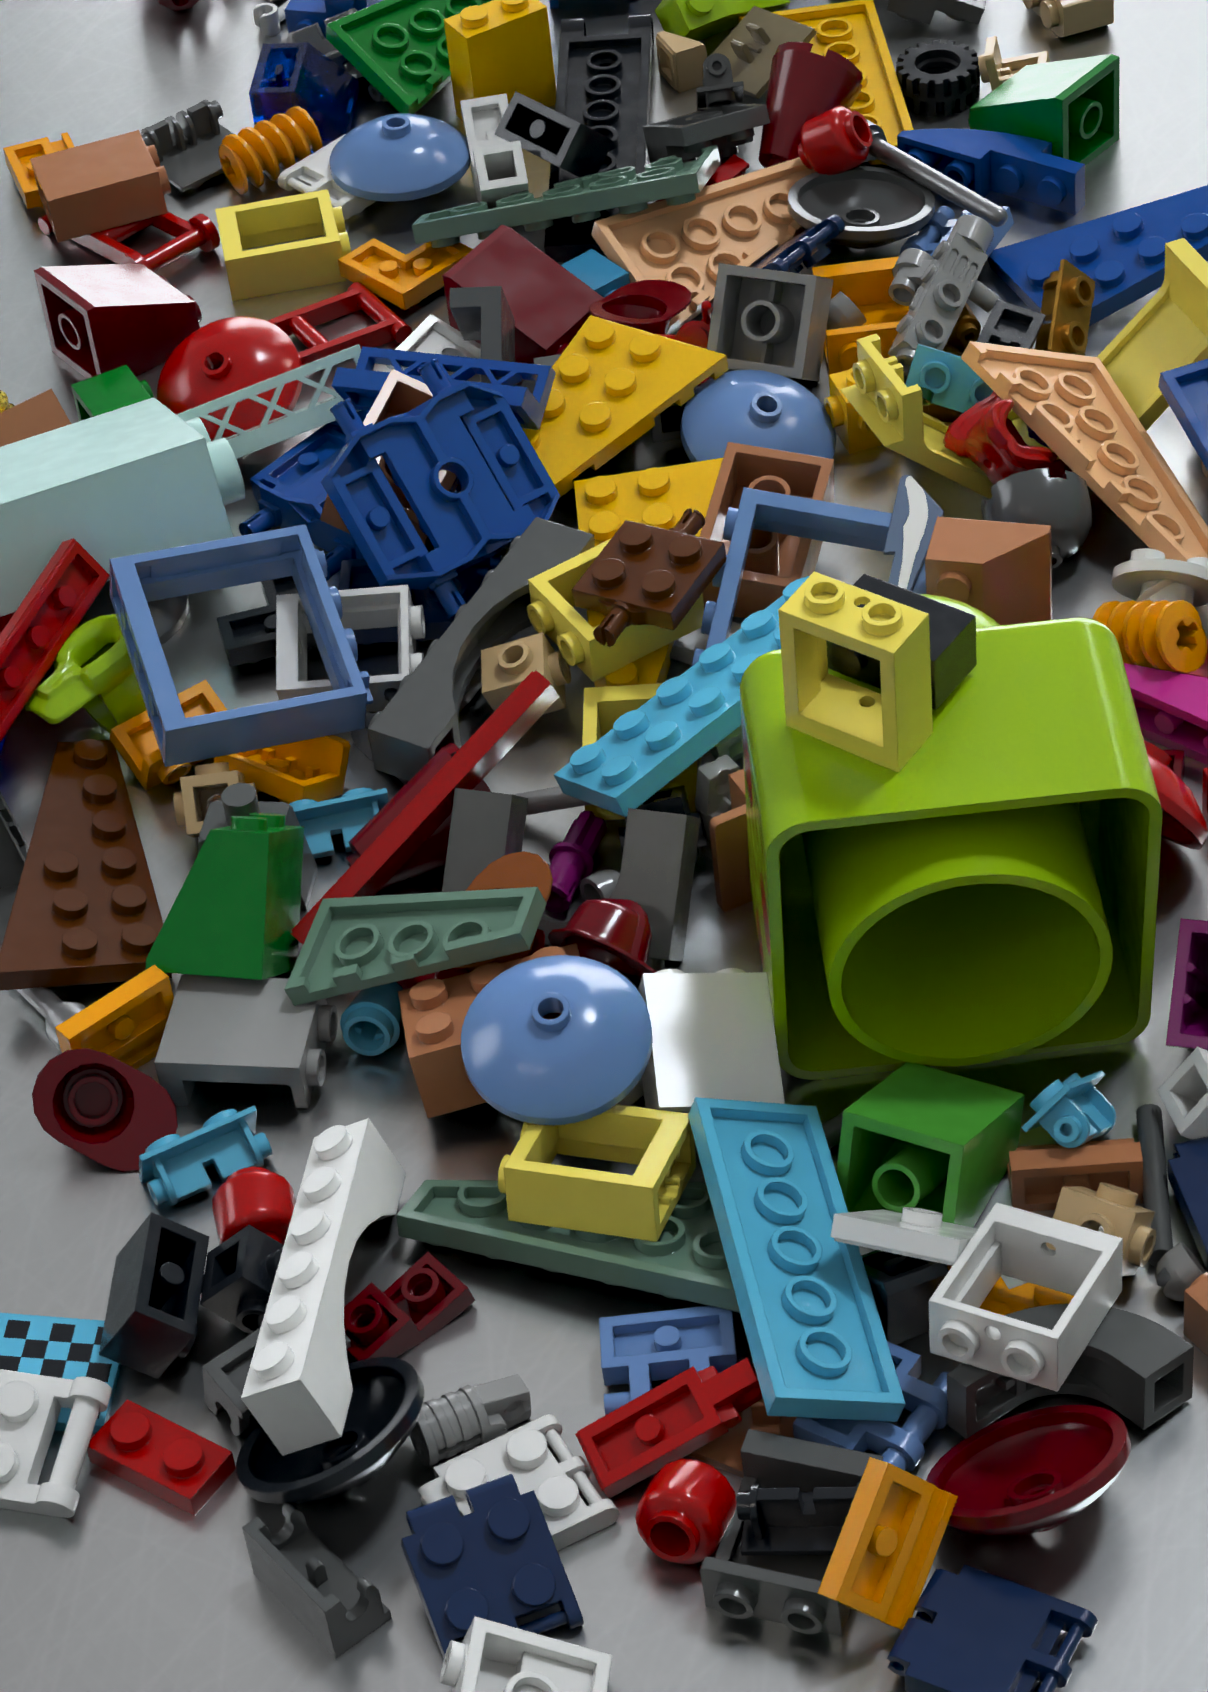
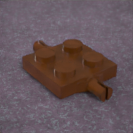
[572,508,727,647]

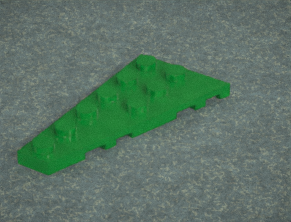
[326,0,492,114]

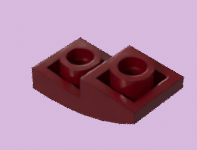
[344,1252,476,1361]

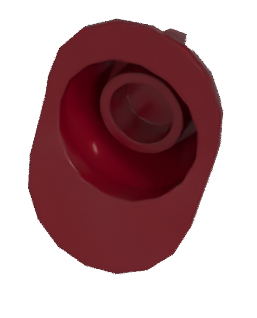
[589,280,691,334]
[547,898,657,981]
[32,1048,178,1171]

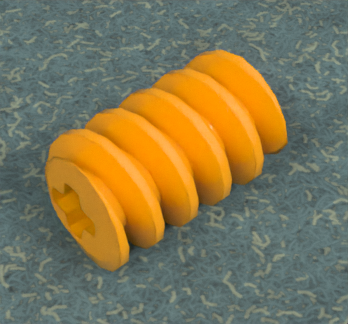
[218,106,323,195]
[1092,600,1208,673]

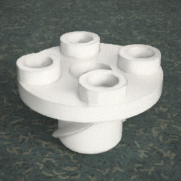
[1111,548,1208,607]

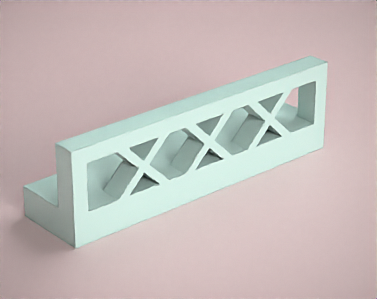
[176,344,361,459]

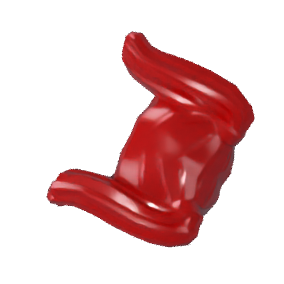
[943,391,1073,485]

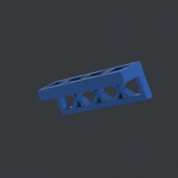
[331,346,556,430]

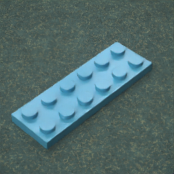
[554,576,809,817]
[688,1097,906,1422]

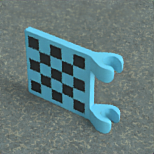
[0,1313,122,1434]

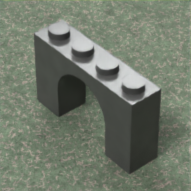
[442,788,701,971]

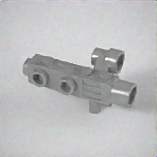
[888,215,999,376]

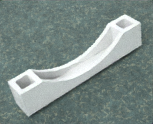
[241,1118,406,1456]

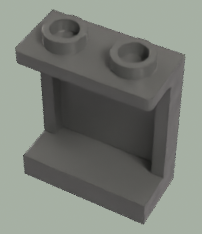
[450,286,515,386]
[700,1429,884,1637]

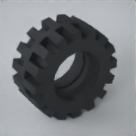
[896,40,980,116]

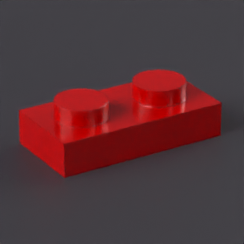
[87,1399,236,1516]

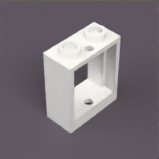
[276,585,425,712]
[929,1202,1123,1392]

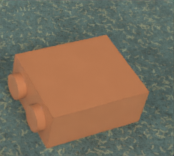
[30,130,171,243]

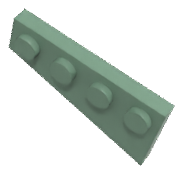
[284,887,547,1006]

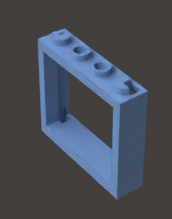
[691,487,926,667]
[110,524,374,767]

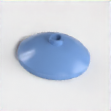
[329,113,471,202]
[680,370,836,462]
[461,955,653,1125]

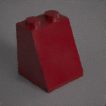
[443,225,604,382]
[34,263,202,379]

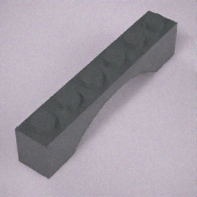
[367,517,595,781]

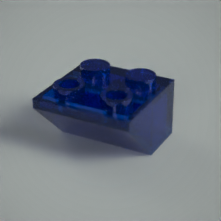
[249,42,360,141]

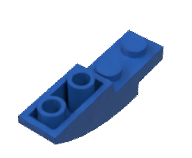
[897,128,1085,215]

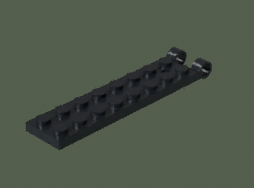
[544,13,654,263]

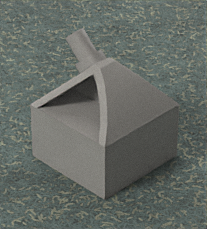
[707,263,833,381]

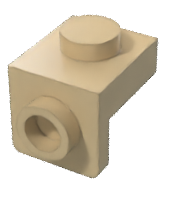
[978,36,1050,91]

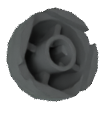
[981,468,1092,569]

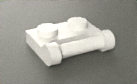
[0,1369,112,1518]

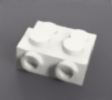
[439,1616,612,1692]

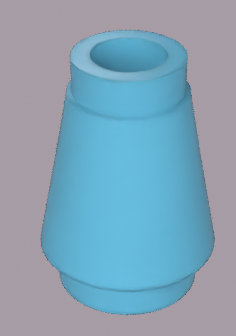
[340,982,404,1056]

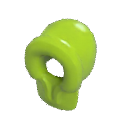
[24,614,146,733]

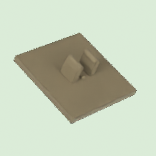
[712,6,817,99]

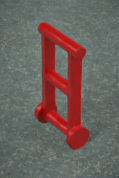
[38,212,220,272]
[267,282,412,366]

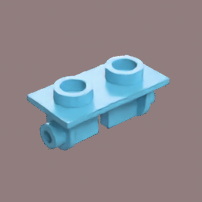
[905,343,993,413]
[289,787,389,859]
[1021,1070,1116,1148]
[139,1106,273,1206]

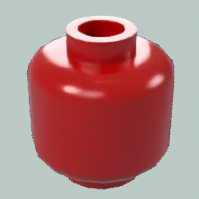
[798,106,873,175]
[212,1167,296,1245]
[635,1459,737,1564]

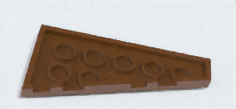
[0,739,172,990]

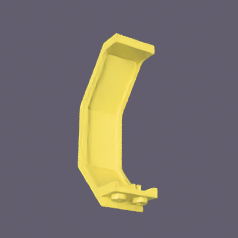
[840,238,1208,499]

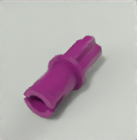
[545,811,607,913]

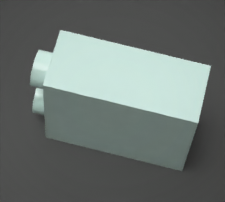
[0,397,245,617]

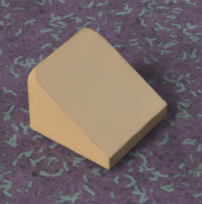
[656,31,707,93]

